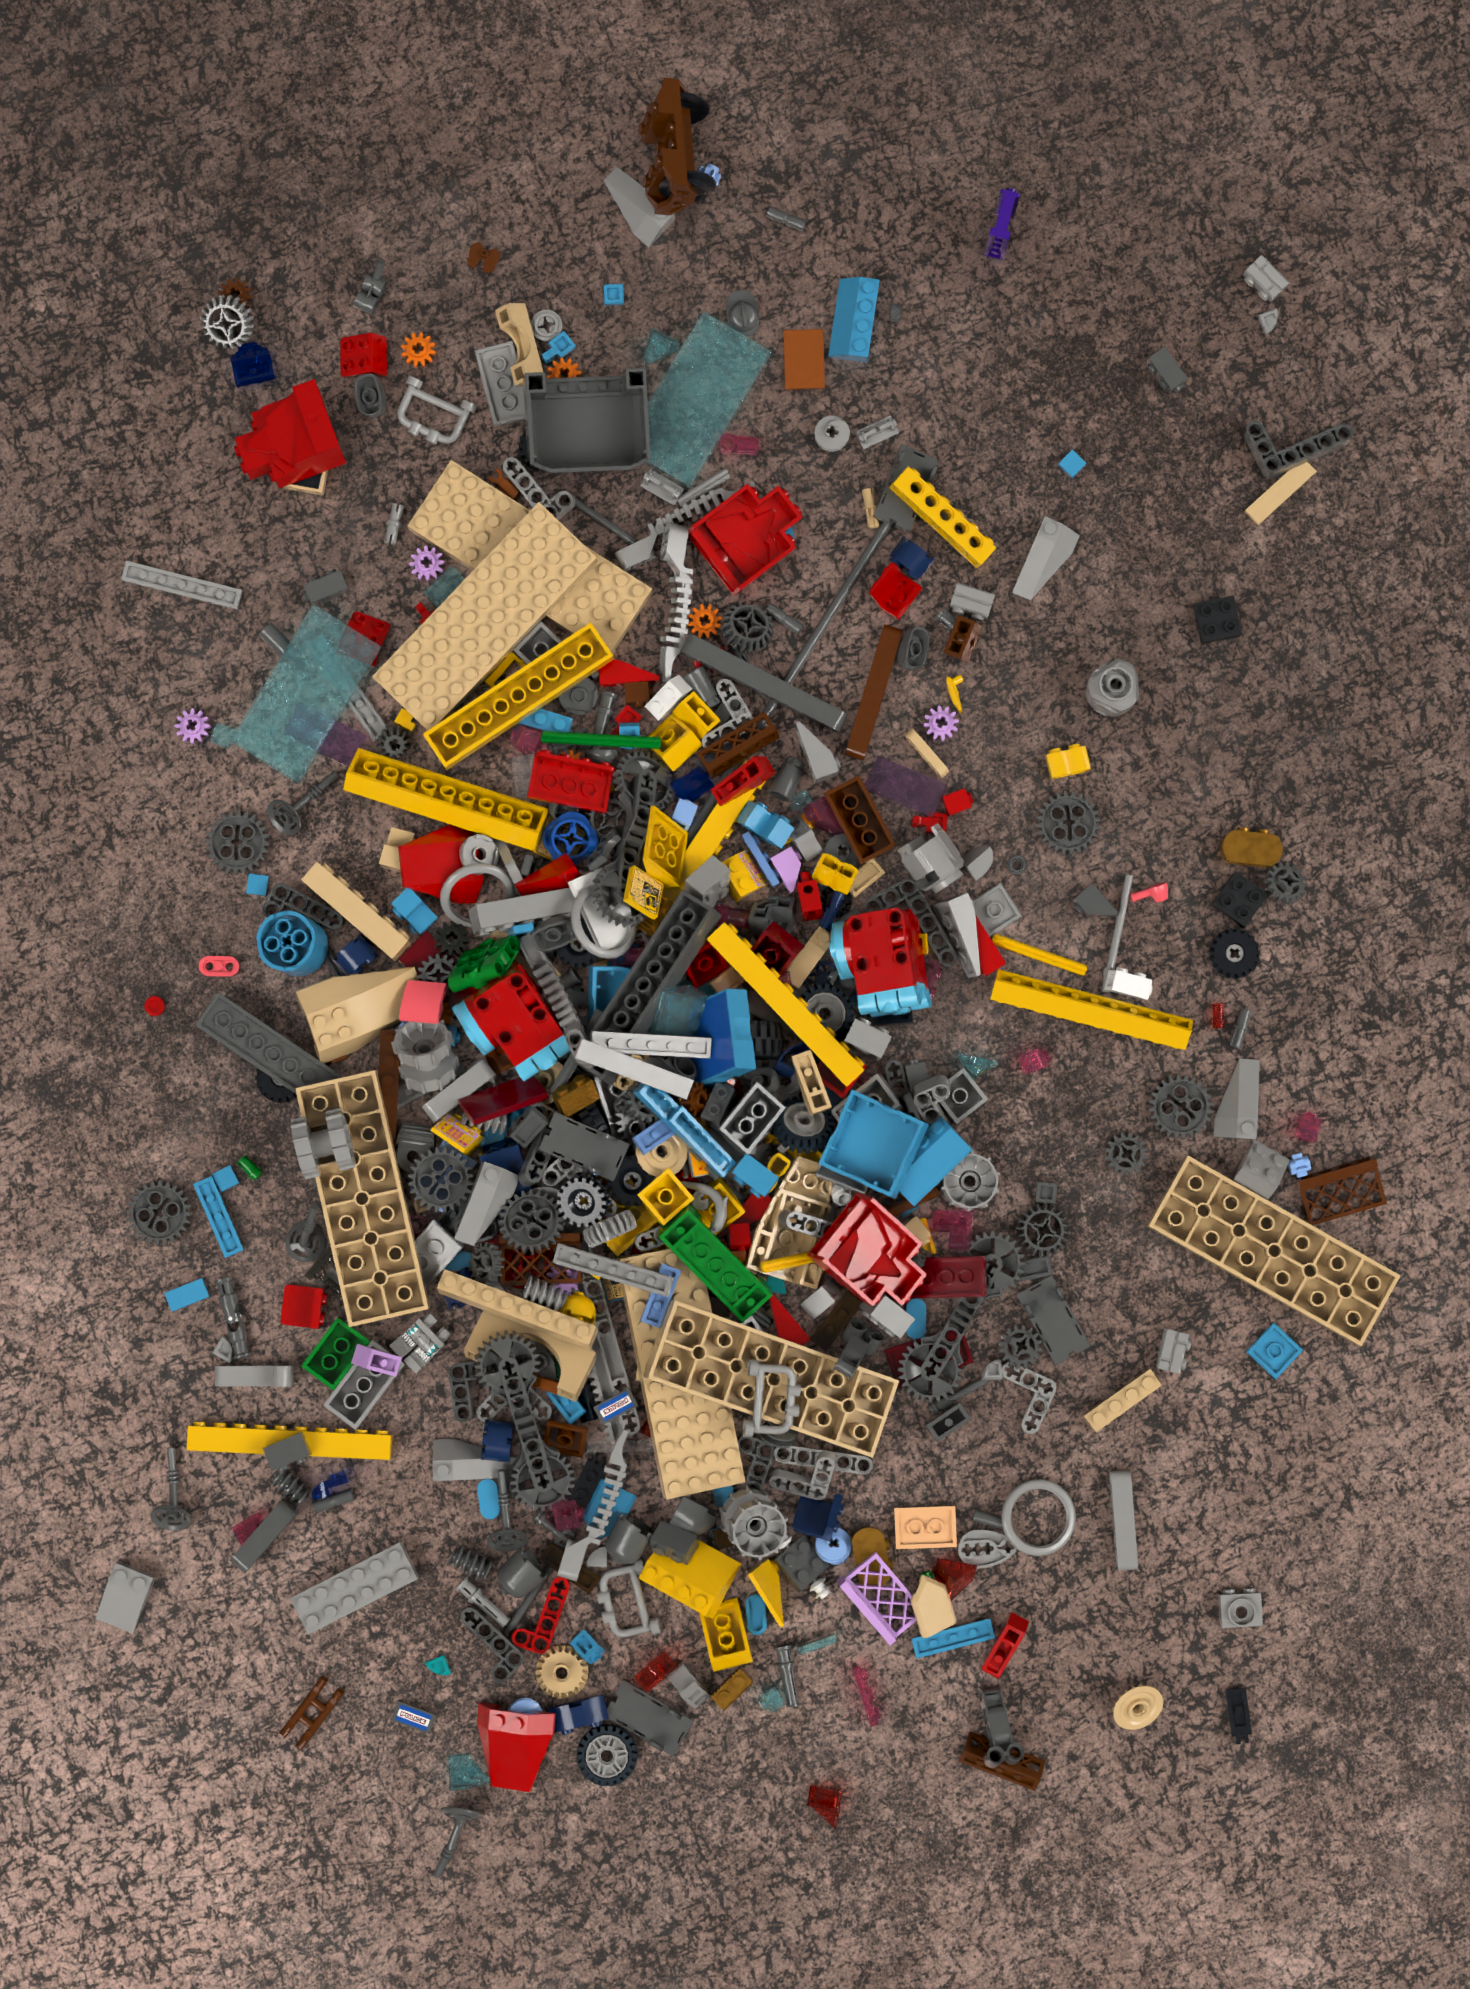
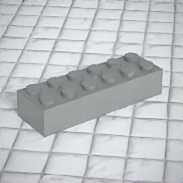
[468,888,583,936]
[290,1541,419,1635]

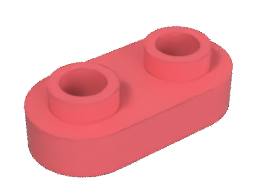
[199,956,240,977]

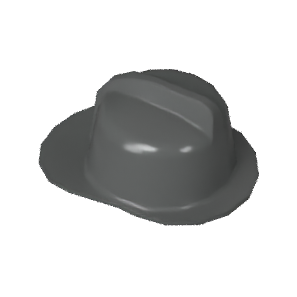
[726,290,759,337]

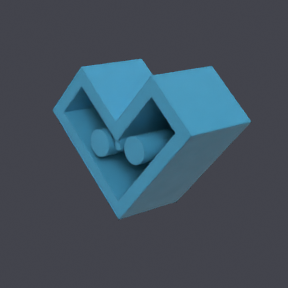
[736,801,795,849]
[391,888,439,935]
[732,1154,780,1198]

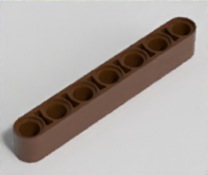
[845,624,903,761]

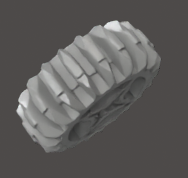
[200,295,254,349]
[583,1210,637,1248]

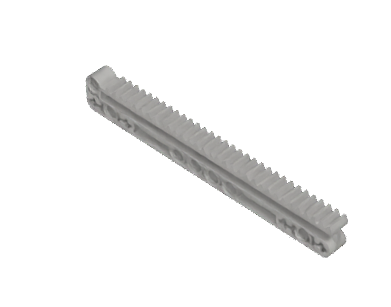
[536,1162,641,1441]

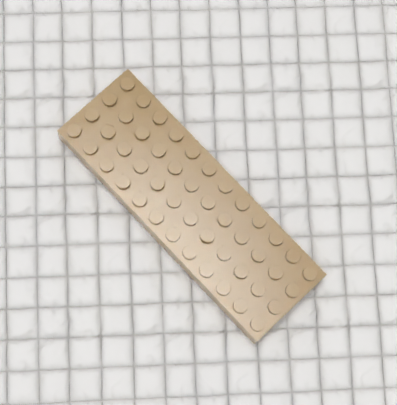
[408,460,653,654]
[372,502,599,730]
[295,1070,430,1327]
[1147,1156,1401,1346]
[616,1247,745,1500]
[643,1300,899,1458]

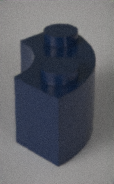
[772,1041,820,1079]
[547,1695,609,1735]

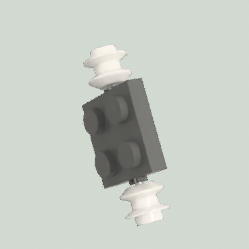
[773,1534,831,1599]

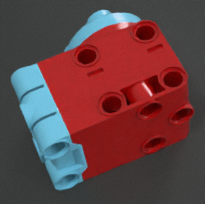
[829,908,932,1017]
[452,962,570,1081]

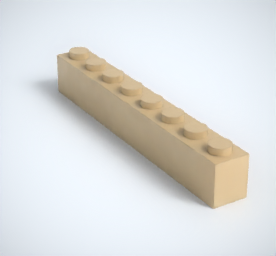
[437,1269,598,1350]

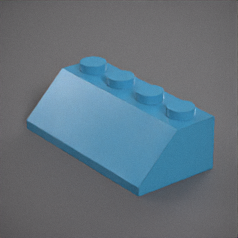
[828,277,880,363]
[899,1116,973,1206]

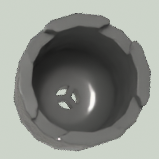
[605,1512,654,1565]
[497,1546,549,1598]

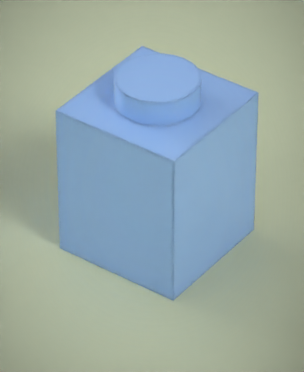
[671,798,698,831]

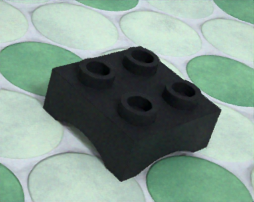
[1193,596,1242,645]
[1211,871,1269,928]

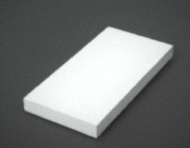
[568,867,628,949]

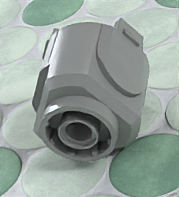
[1086,659,1139,717]
[898,823,964,894]

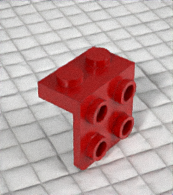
[340,333,387,377]
[869,562,923,620]
[338,611,391,667]
[280,1285,328,1329]

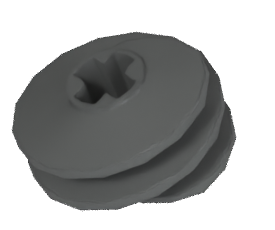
[824,834,858,866]
[760,1421,798,1448]

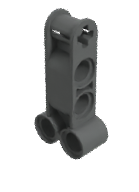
[832,1318,884,1380]
[979,1685,1025,1768]

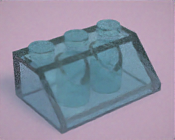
[650,985,708,1037]

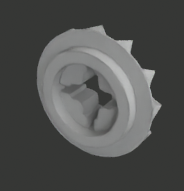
[531,310,562,342]

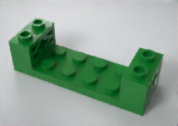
[658,1203,773,1322]

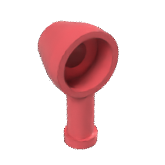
[1130,882,1168,903]

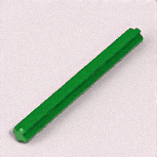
[541,731,661,749]

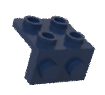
[792,1493,845,1541]

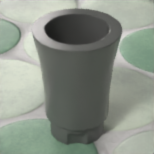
[683,665,721,709]
[767,756,805,803]

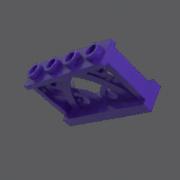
[984,188,1020,260]

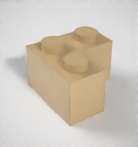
[379,827,416,873]

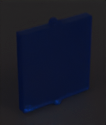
[670,764,715,802]

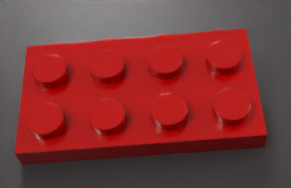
[527,750,615,814]

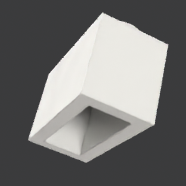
[645,675,692,721]

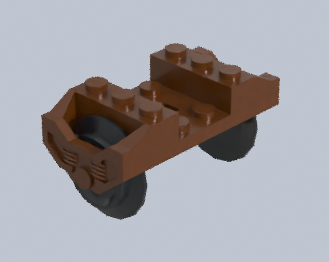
[638,78,716,215]

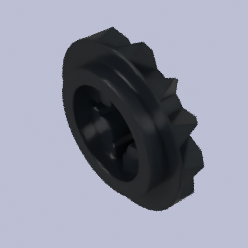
[820,887,852,918]

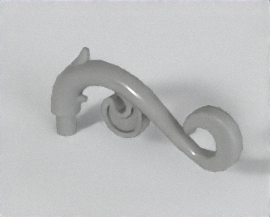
[674,1162,728,1234]

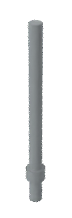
[1101,874,1133,993]

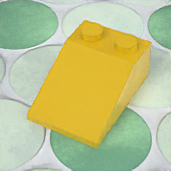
[699,1598,753,1672]

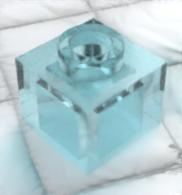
[759,1685,785,1713]

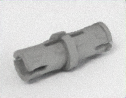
[384,503,405,545]

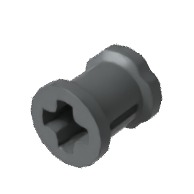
[934,607,957,633]

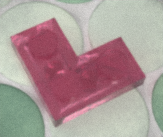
[931,1211,975,1250]

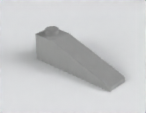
[604,167,675,248]
[1012,516,1080,601]
[930,893,981,978]
[1213,1058,1260,1140]
[454,1161,519,1246]
[433,1439,515,1481]

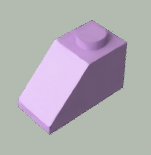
[770,847,802,895]
[351,1344,402,1377]

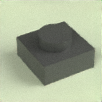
[1035,1182,1057,1204]

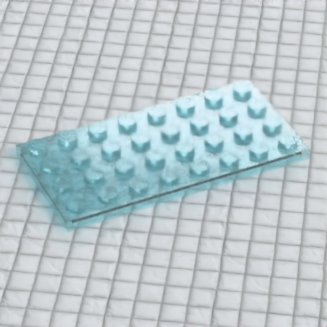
[646,312,772,488]
[231,604,382,783]

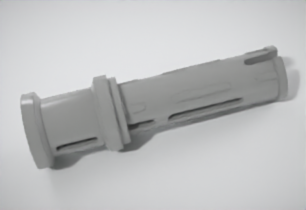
[455,1576,510,1628]

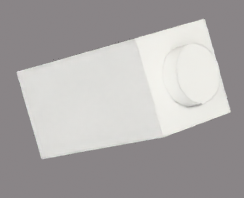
[1104,967,1153,1000]

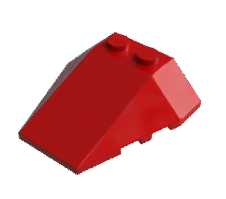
[398,824,484,904]
[477,1702,556,1792]

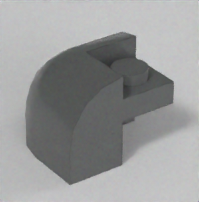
[748,895,796,940]
[669,1496,720,1536]

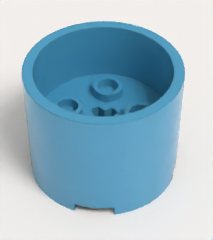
[256,910,328,977]

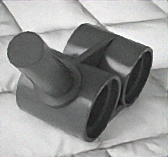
[353,259,387,315]

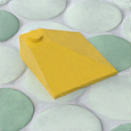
[643,806,688,889]
[747,1558,784,1628]

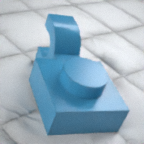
[541,331,576,365]

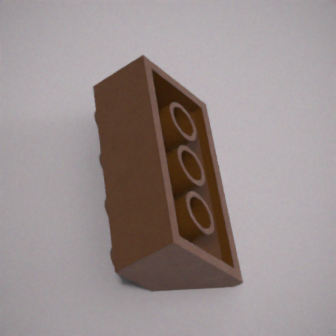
[823,775,896,864]

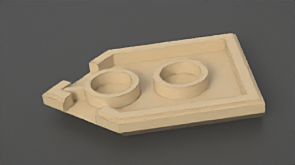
[911,1574,957,1638]

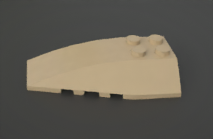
[295,966,419,1064]
[745,1156,833,1290]

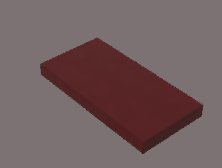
[399,931,474,1009]
[458,1075,549,1125]
[911,1256,987,1298]
[884,1330,974,1388]

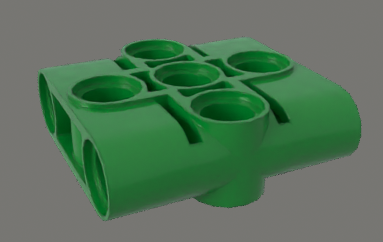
[448,935,520,992]

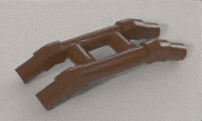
[279,1676,344,1751]

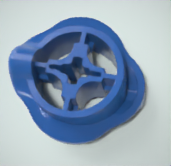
[542,812,599,865]

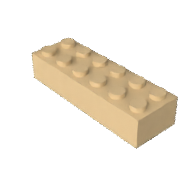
[301,862,411,962]

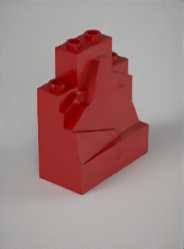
[234,379,347,488]
[688,484,803,596]
[807,1192,927,1306]

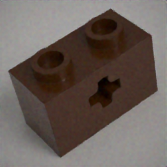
[943,615,983,663]

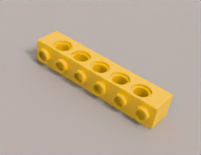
[888,466,996,568]

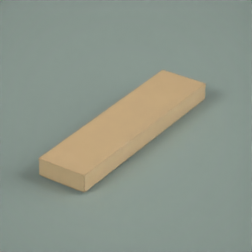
[1244,462,1317,526]

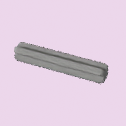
[677,468,730,507]

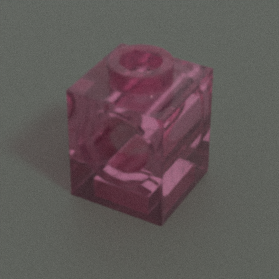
[1018,1047,1050,1075]
[1293,1112,1322,1144]
[552,1499,584,1532]

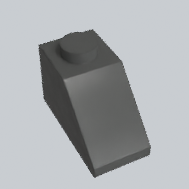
[1073,883,1119,917]

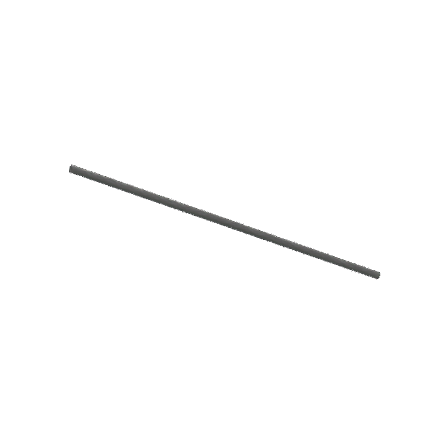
[686,520,894,850]

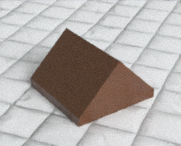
[544,1419,589,1458]

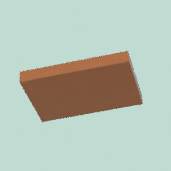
[783,329,825,390]

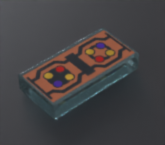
[796,1633,837,1655]

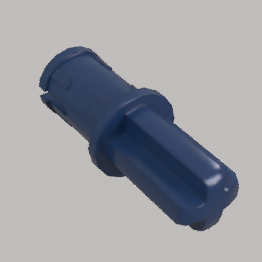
[819,891,846,931]

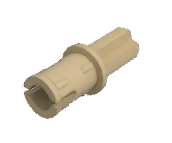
[862,488,879,529]

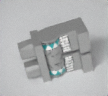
[389,1313,451,1374]

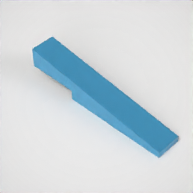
[633,1083,736,1178]

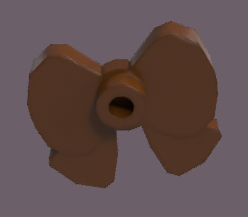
[467,242,500,273]

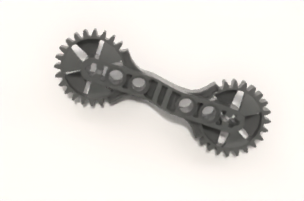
[590,751,675,928]
[898,1230,1025,1403]
[473,1330,575,1512]

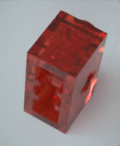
[633,1649,678,1693]

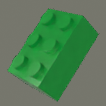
[301,1317,372,1391]

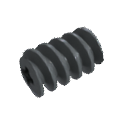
[267,1470,311,1509]
[447,1544,493,1584]

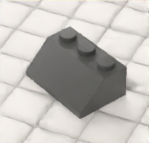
[718,1081,786,1155]

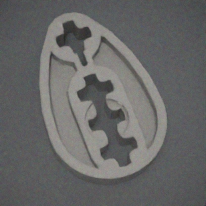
[958,1529,1017,1569]

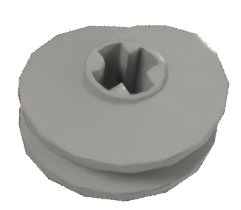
[814,416,850,452]

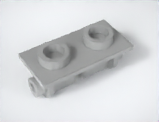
[855,415,899,450]
[640,469,684,506]

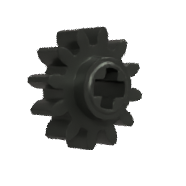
[434,921,469,958]

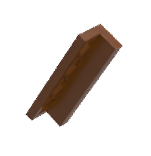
[696,711,780,779]
[959,1731,1045,1791]

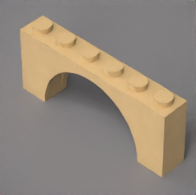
[464,1310,596,1402]

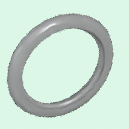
[440,863,516,928]
[571,885,637,959]
[1001,1479,1076,1556]

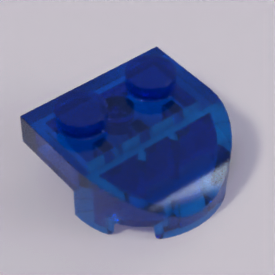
[231,342,275,388]
[311,1471,352,1501]

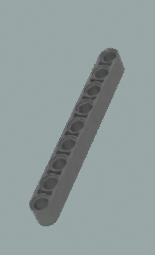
[680,634,848,733]

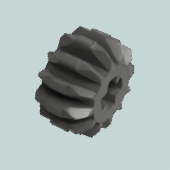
[377,725,411,759]

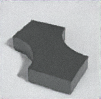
[587,827,622,872]

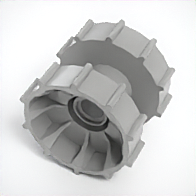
[391,1020,460,1094]
[290,1108,355,1180]
[939,1150,1000,1212]
[719,1486,788,1560]

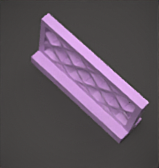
[837,1551,916,1645]

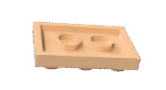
[894,1506,957,1549]

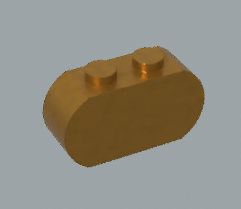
[1220,827,1283,868]
[851,1526,894,1586]

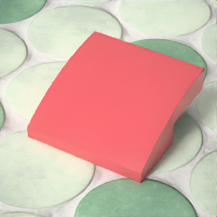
[399,980,448,1024]

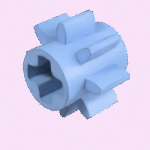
[698,163,721,186]
[1288,1153,1311,1178]

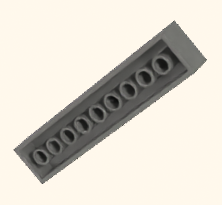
[572,890,722,1086]

